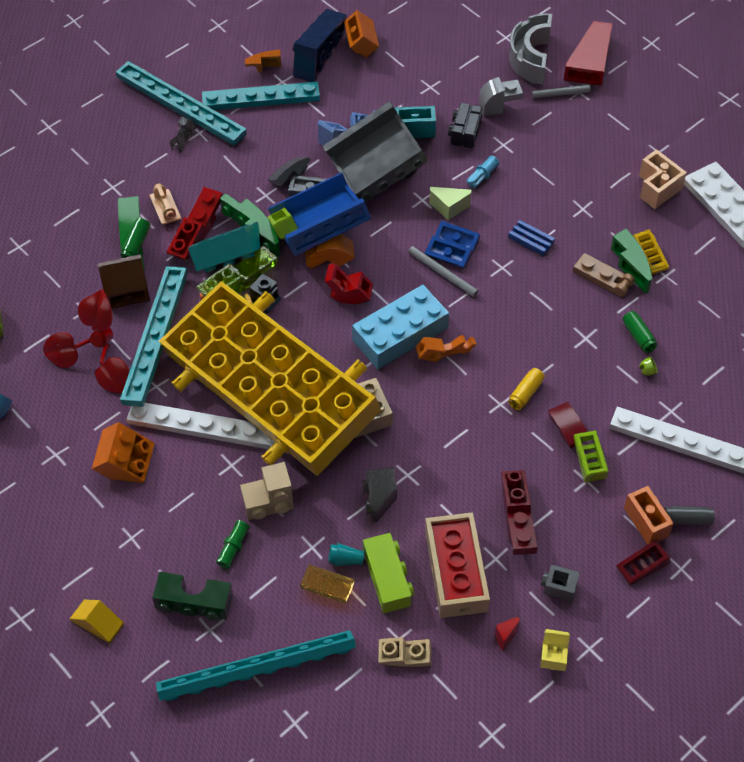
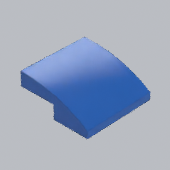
[425,221,480,268]

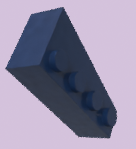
[292,9,347,82]

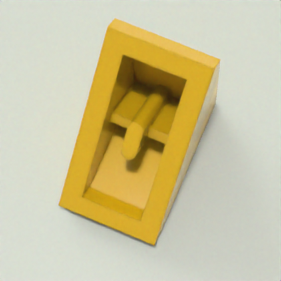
[70,599,124,644]

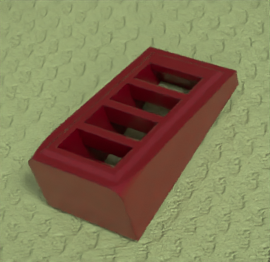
[616,539,671,586]

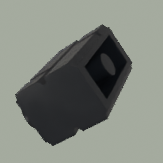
[448,103,483,148]

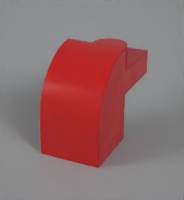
[325,263,373,304]

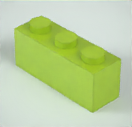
[363,533,414,614]

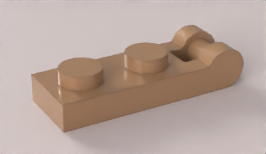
[573,253,635,297]

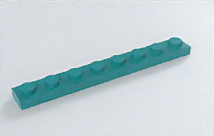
[115,61,247,146]
[120,266,188,407]
[156,630,356,701]

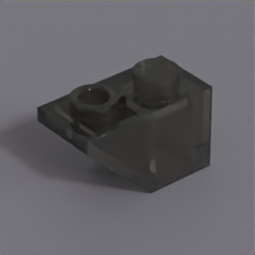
[362,467,397,523]

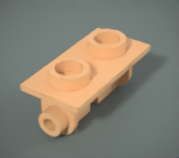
[149,183,182,225]

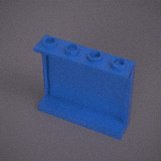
[268,172,371,256]

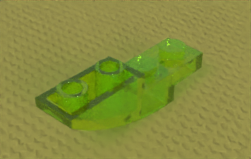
[196,245,278,296]

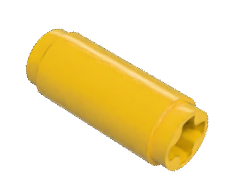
[508,368,545,410]

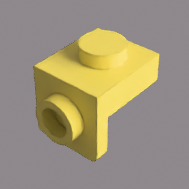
[540,629,570,671]

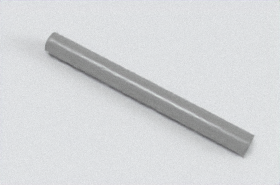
[408,246,479,297]

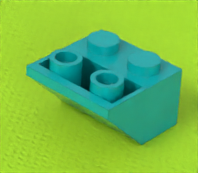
[394,106,436,138]

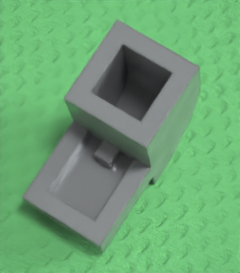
[479,77,523,117]

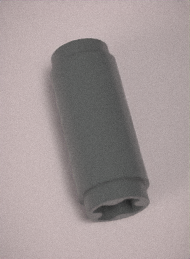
[664,506,714,526]

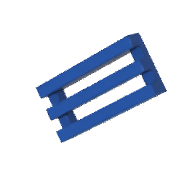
[508,220,555,256]

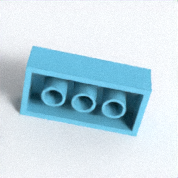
[352,285,449,370]

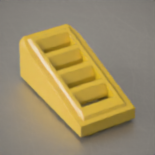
[633,229,669,275]

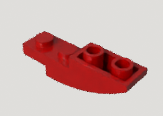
[166,187,223,261]

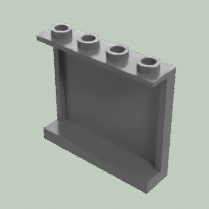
[323,101,428,203]

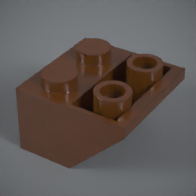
[97,255,150,309]

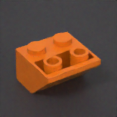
[91,422,155,483]

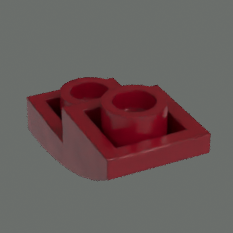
[548,401,588,449]

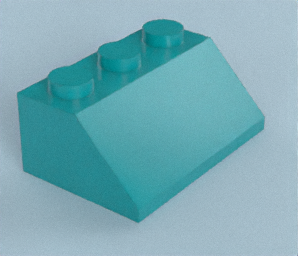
[188,222,260,273]

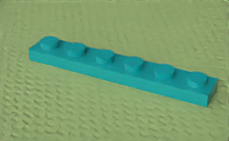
[202,81,320,110]

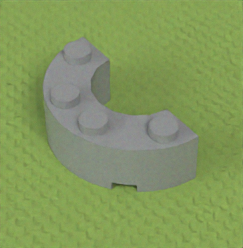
[509,14,552,85]

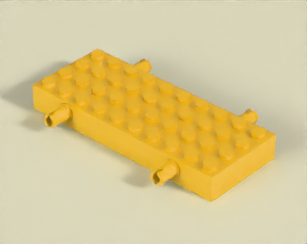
[159,281,381,476]

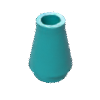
[328,543,364,566]

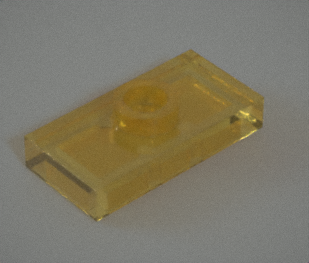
[300,564,354,604]

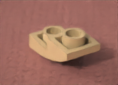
[378,637,432,667]

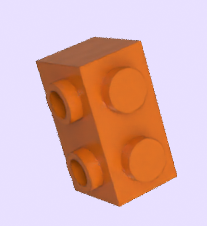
[344,10,379,58]
[624,486,674,545]

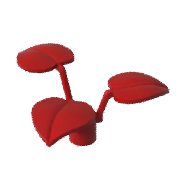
[43,289,130,393]

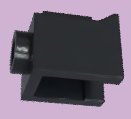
[249,274,281,313]

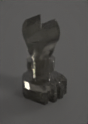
[170,117,197,153]

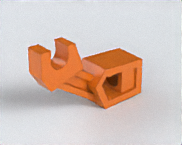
[415,335,477,362]

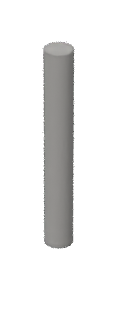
[532,85,591,99]

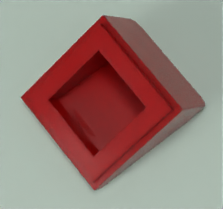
[494,617,520,651]

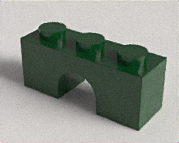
[152,572,233,620]

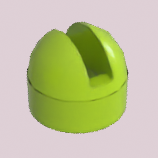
[639,357,658,376]

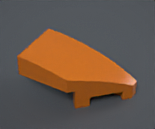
[245,50,282,73]

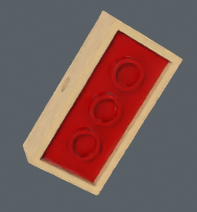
[425,512,490,618]

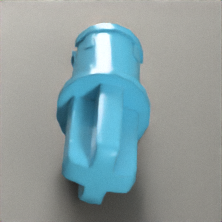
[467,156,499,188]

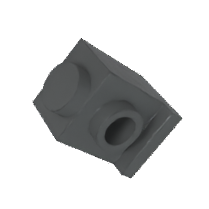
[541,564,580,604]

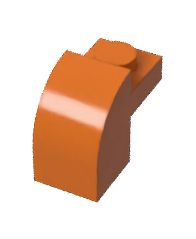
[305,234,355,269]

